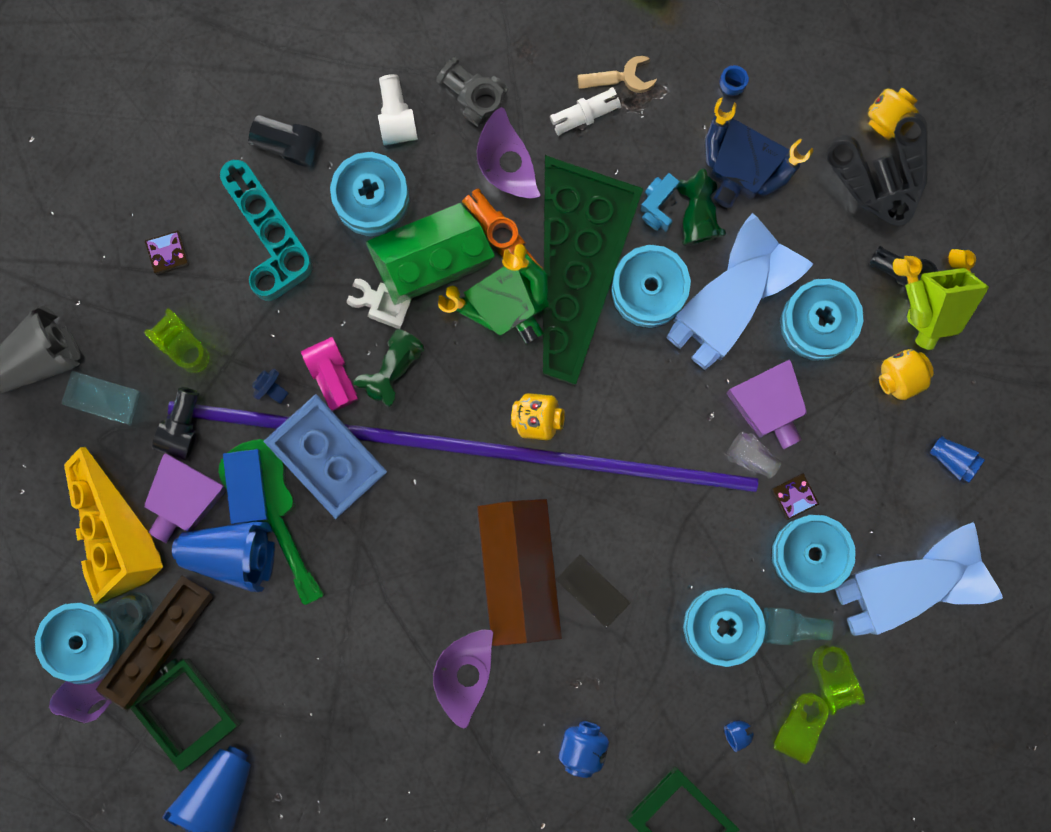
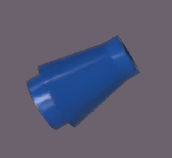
[930,436,985,483]

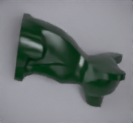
[677,168,726,246]
[353,329,424,407]

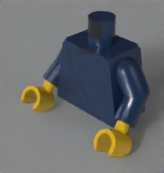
[705,98,813,209]

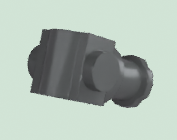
[436,57,509,126]

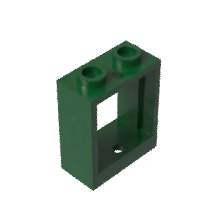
[130,658,241,772]
[626,766,740,832]

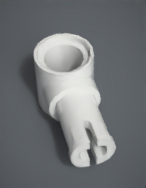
[378,74,418,146]

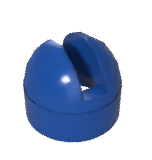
[719,65,749,97]
[724,720,754,752]

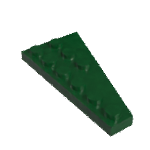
[543,155,643,386]

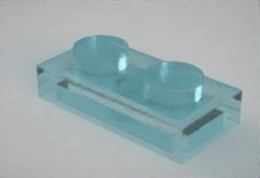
[61,371,141,425]

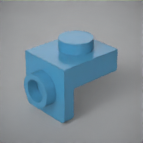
[640,173,679,232]

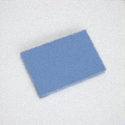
[264,394,387,519]

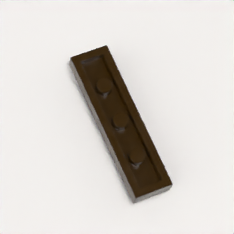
[96,575,213,712]

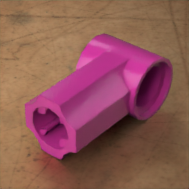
[301,337,358,412]

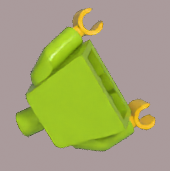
[893,249,989,350]

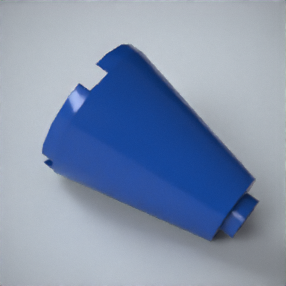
[172,521,275,592]
[162,746,251,832]

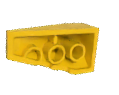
[64,447,163,604]

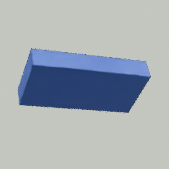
[223,449,268,525]

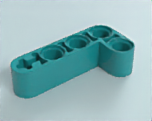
[220,160,313,301]

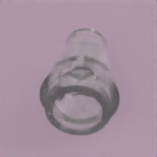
[727,431,781,478]

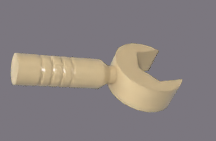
[577,56,657,93]

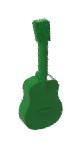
[219,439,324,605]

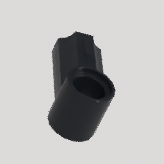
[248,115,322,167]

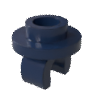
[252,369,289,404]

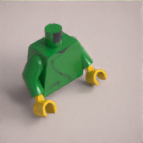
[438,244,549,344]

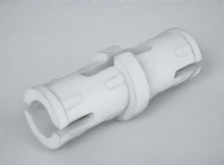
[550,87,621,136]

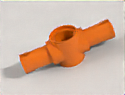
[462,188,544,270]

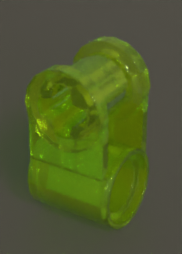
[144,308,210,373]
[812,644,865,716]
[773,693,829,764]

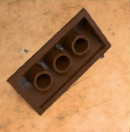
[477,499,562,646]

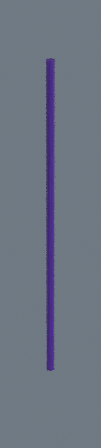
[168,401,758,492]

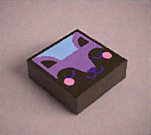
[145,230,189,275]
[771,473,819,520]

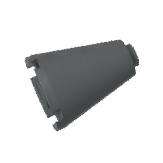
[0,306,81,394]

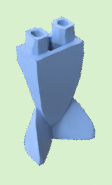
[666,213,813,370]
[835,522,1003,636]

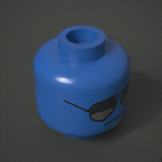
[559,721,609,778]

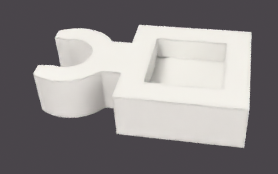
[347,279,412,329]

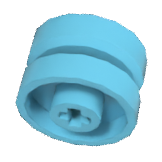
[330,152,410,237]
[611,245,691,328]
[780,279,864,361]
[772,515,855,593]
[683,588,766,667]
[35,603,122,685]

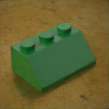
[366,203,495,306]

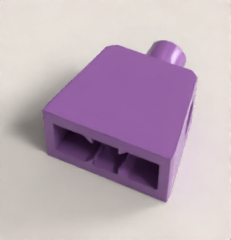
[726,359,807,449]
[144,453,227,543]

